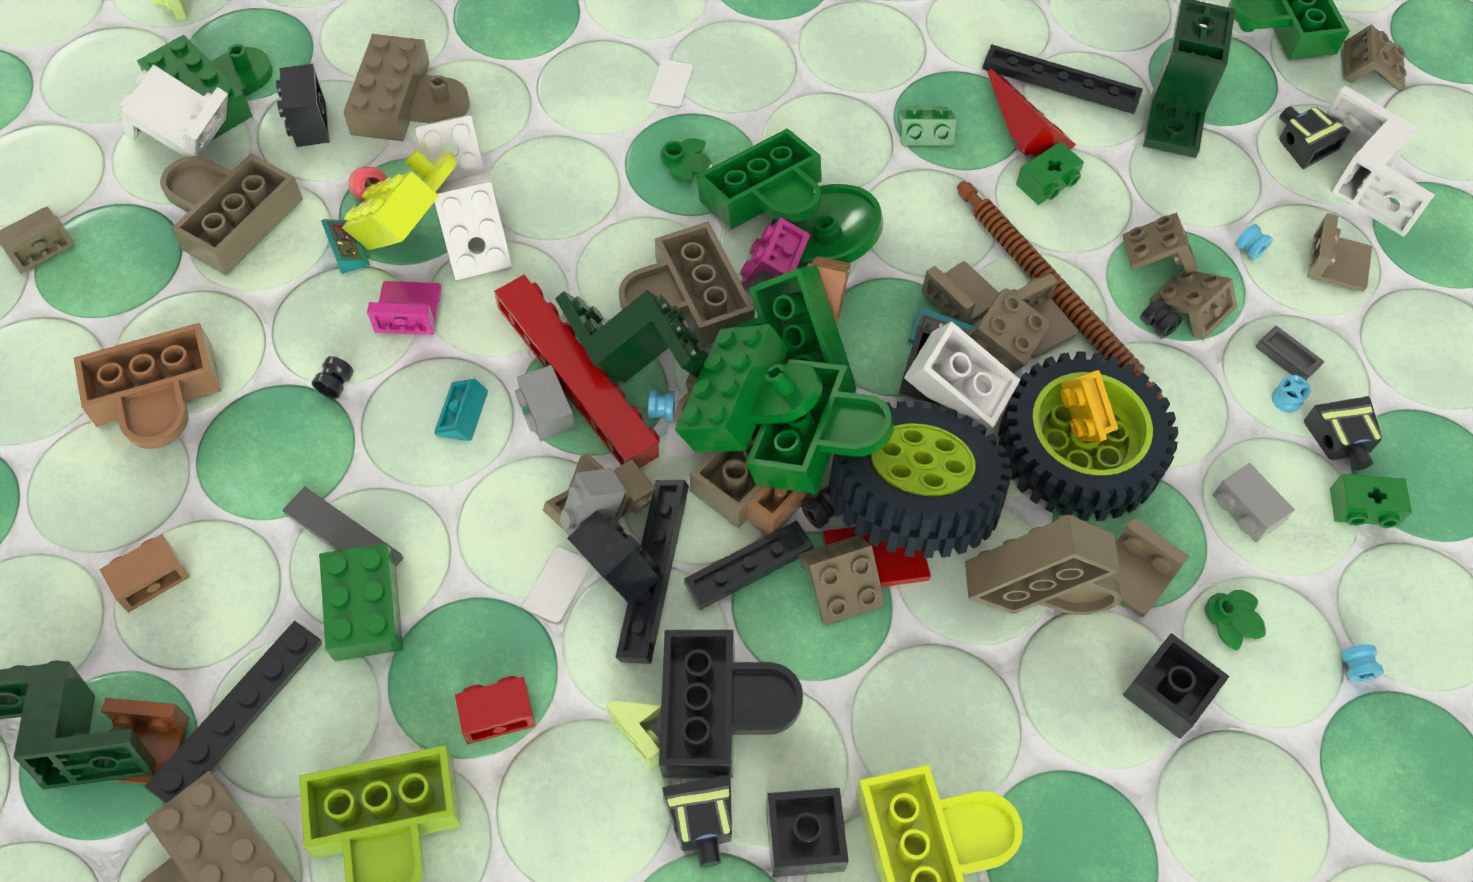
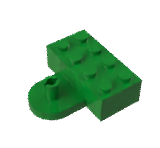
[1228,0,1350,60]
[137,34,273,141]
[696,128,822,230]
[731,265,855,383]
[674,324,823,452]
[746,359,894,494]

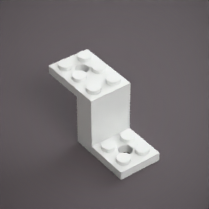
[119,65,228,157]
[1327,85,1435,237]
[414,115,512,280]

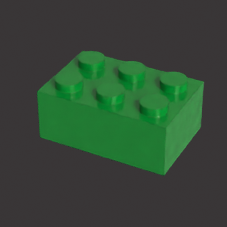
[319,543,403,662]

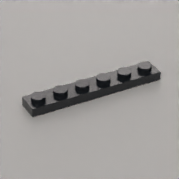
[982,44,1143,114]
[615,480,689,664]
[144,620,322,803]

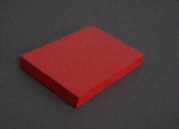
[822,527,931,587]

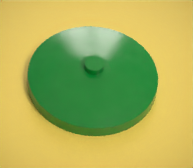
[770,184,883,269]

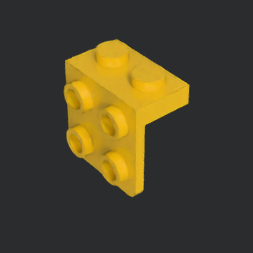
[1060,370,1119,442]

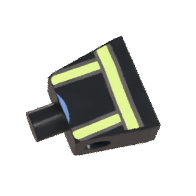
[1279,106,1351,170]
[1303,396,1382,471]
[662,774,732,868]

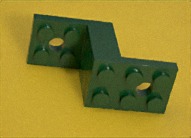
[1143,0,1235,158]
[555,290,708,383]
[0,660,156,790]

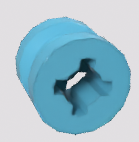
[1235,224,1273,260]
[1272,375,1311,413]
[648,389,676,422]
[1341,644,1384,682]

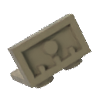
[1344,24,1407,90]
[0,207,75,274]
[1122,212,1198,274]
[1307,213,1372,292]
[921,261,999,324]
[1149,269,1237,340]
[1108,517,1190,617]
[798,535,885,625]

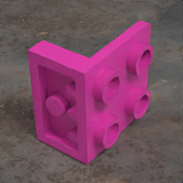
[739,217,810,289]
[367,281,442,335]

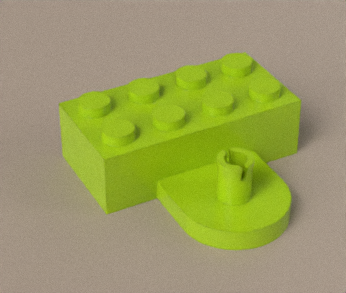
[299,745,461,882]

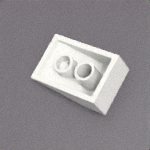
[904,321,1020,428]

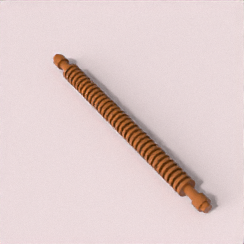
[957,181,1164,400]

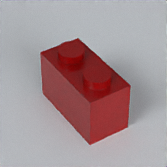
[455,676,536,745]

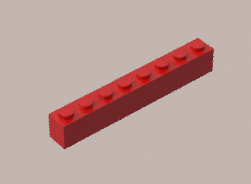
[494,274,660,468]

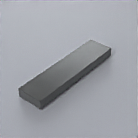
[283,487,404,566]

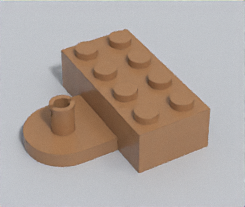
[73,322,222,449]

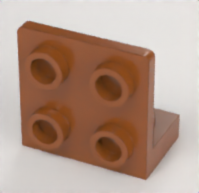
[101,698,190,784]

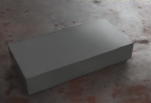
[1256,325,1325,381]

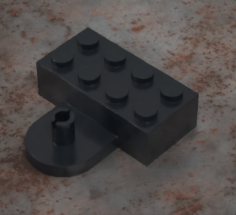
[659,630,803,778]

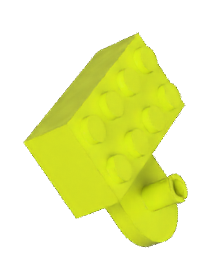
[342,149,458,250]
[856,765,1023,882]

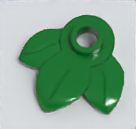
[660,138,713,182]
[1205,590,1266,651]

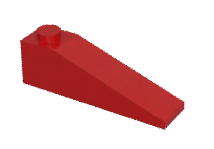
[987,69,1076,157]

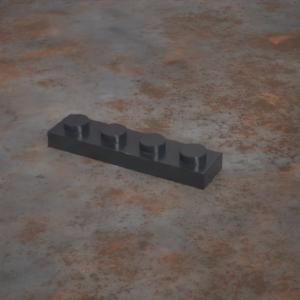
[684,520,814,610]

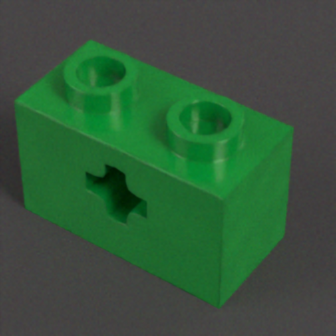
[1016,142,1084,205]
[1330,474,1412,528]

